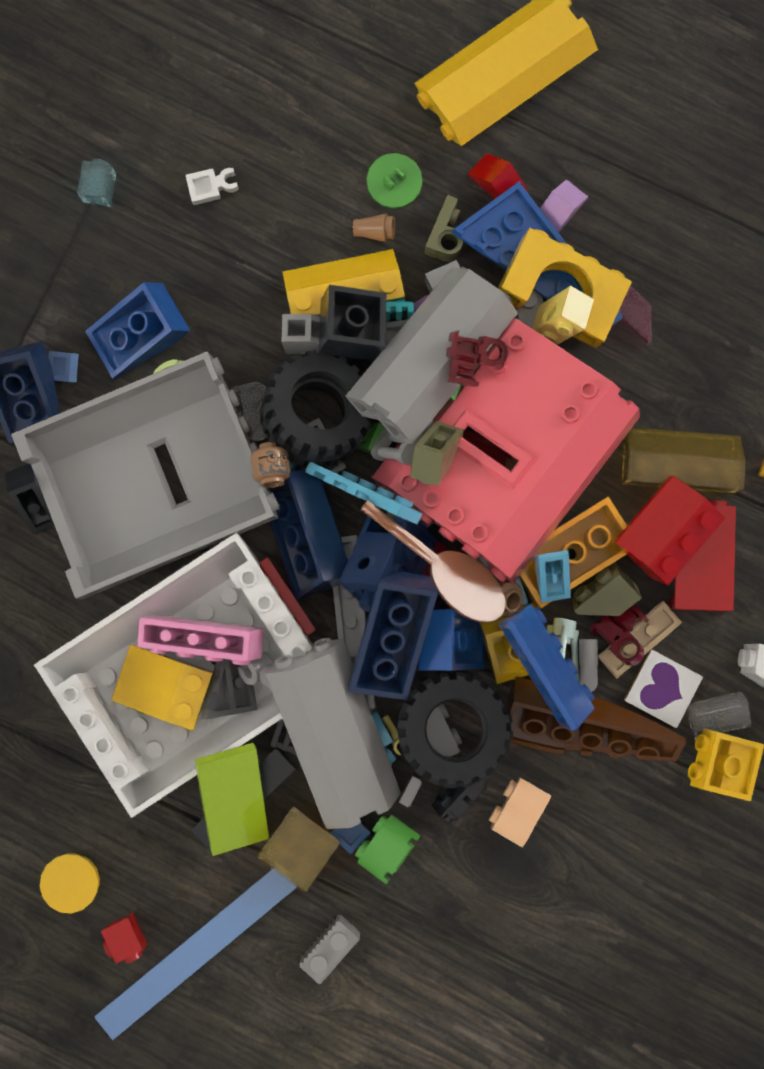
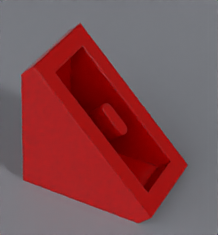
[468,154,528,199]

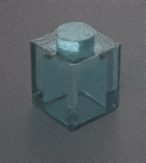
[77,159,116,207]

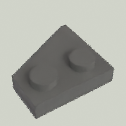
[202,659,257,720]

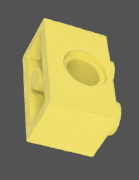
[532,286,594,345]

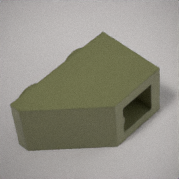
[571,563,642,616]

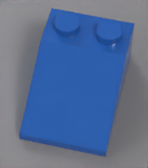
[85,282,190,379]
[418,609,485,670]

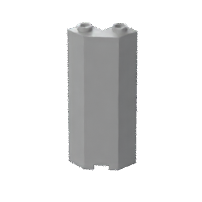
[345,268,518,444]
[265,638,401,829]

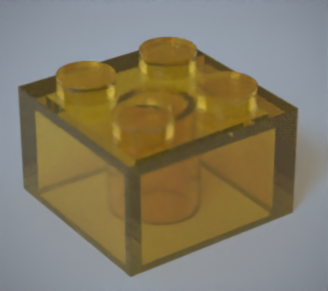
[256,807,341,893]

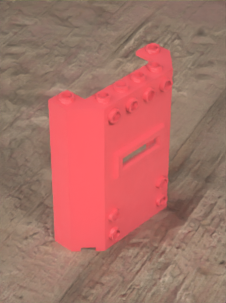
[372,318,640,584]

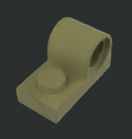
[425,195,463,262]

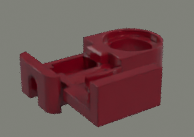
[446,331,509,387]
[590,605,649,666]

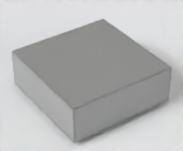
[399,774,422,807]

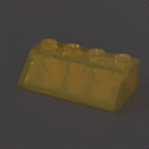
[622,427,746,493]

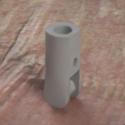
[579,639,598,692]

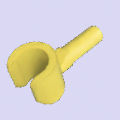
[382,715,401,755]

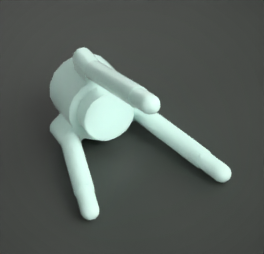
[547,618,579,682]

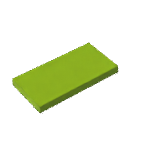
[195,743,269,856]

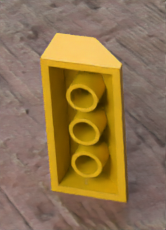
[283,249,405,316]

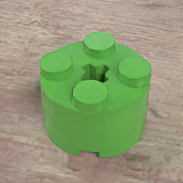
[355,815,421,884]

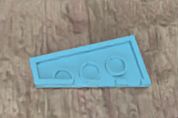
[305,462,422,524]

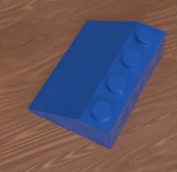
[497,604,594,731]

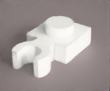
[186,168,239,205]

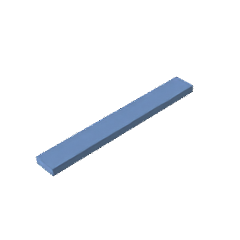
[95,863,297,1040]

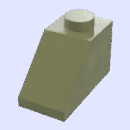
[410,421,464,486]

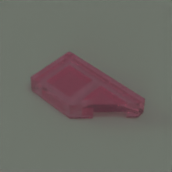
[619,286,652,344]

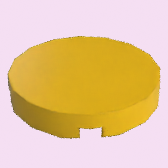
[40,853,100,914]

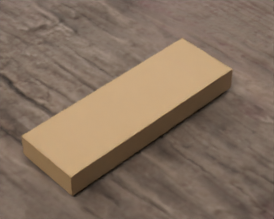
[598,601,682,679]

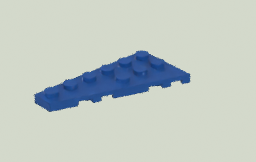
[452,182,623,326]

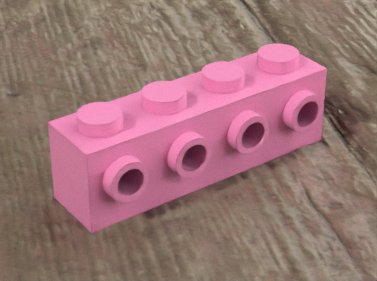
[137,615,264,665]

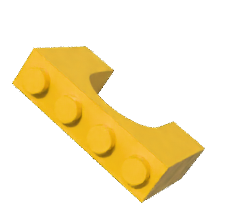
[498,228,632,349]

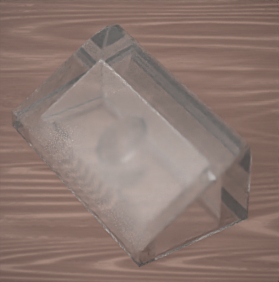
[687,692,751,739]

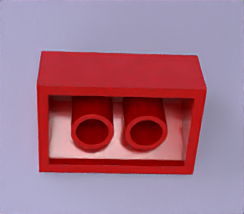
[614,475,725,585]

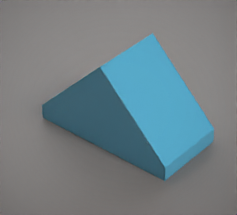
[533,550,571,603]

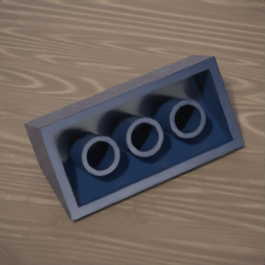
[269,469,348,600]
[348,572,438,700]

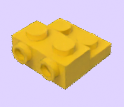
[688,728,764,801]

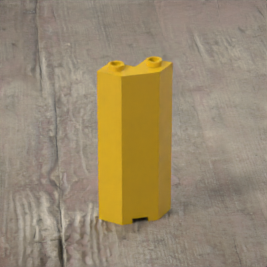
[415,0,598,146]

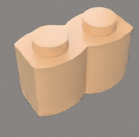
[489,777,551,848]

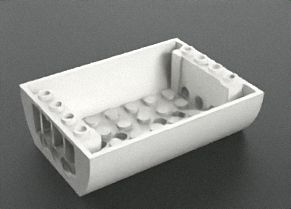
[34,532,314,818]

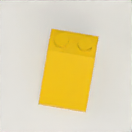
[111,644,213,730]

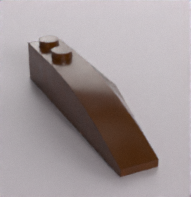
[506,676,686,762]

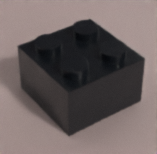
[319,285,386,361]

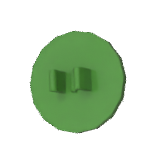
[367,153,423,209]

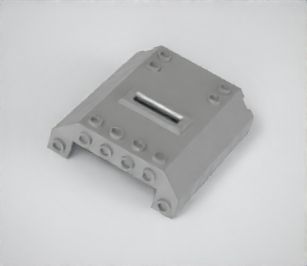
[11,352,279,599]

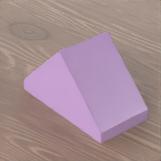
[540,179,588,233]

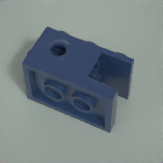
[339,516,437,612]

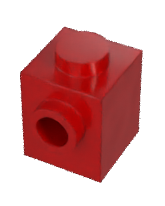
[101,912,148,964]

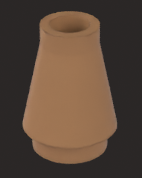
[353,213,395,242]

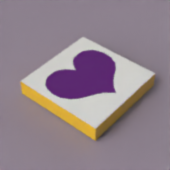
[624,649,703,728]

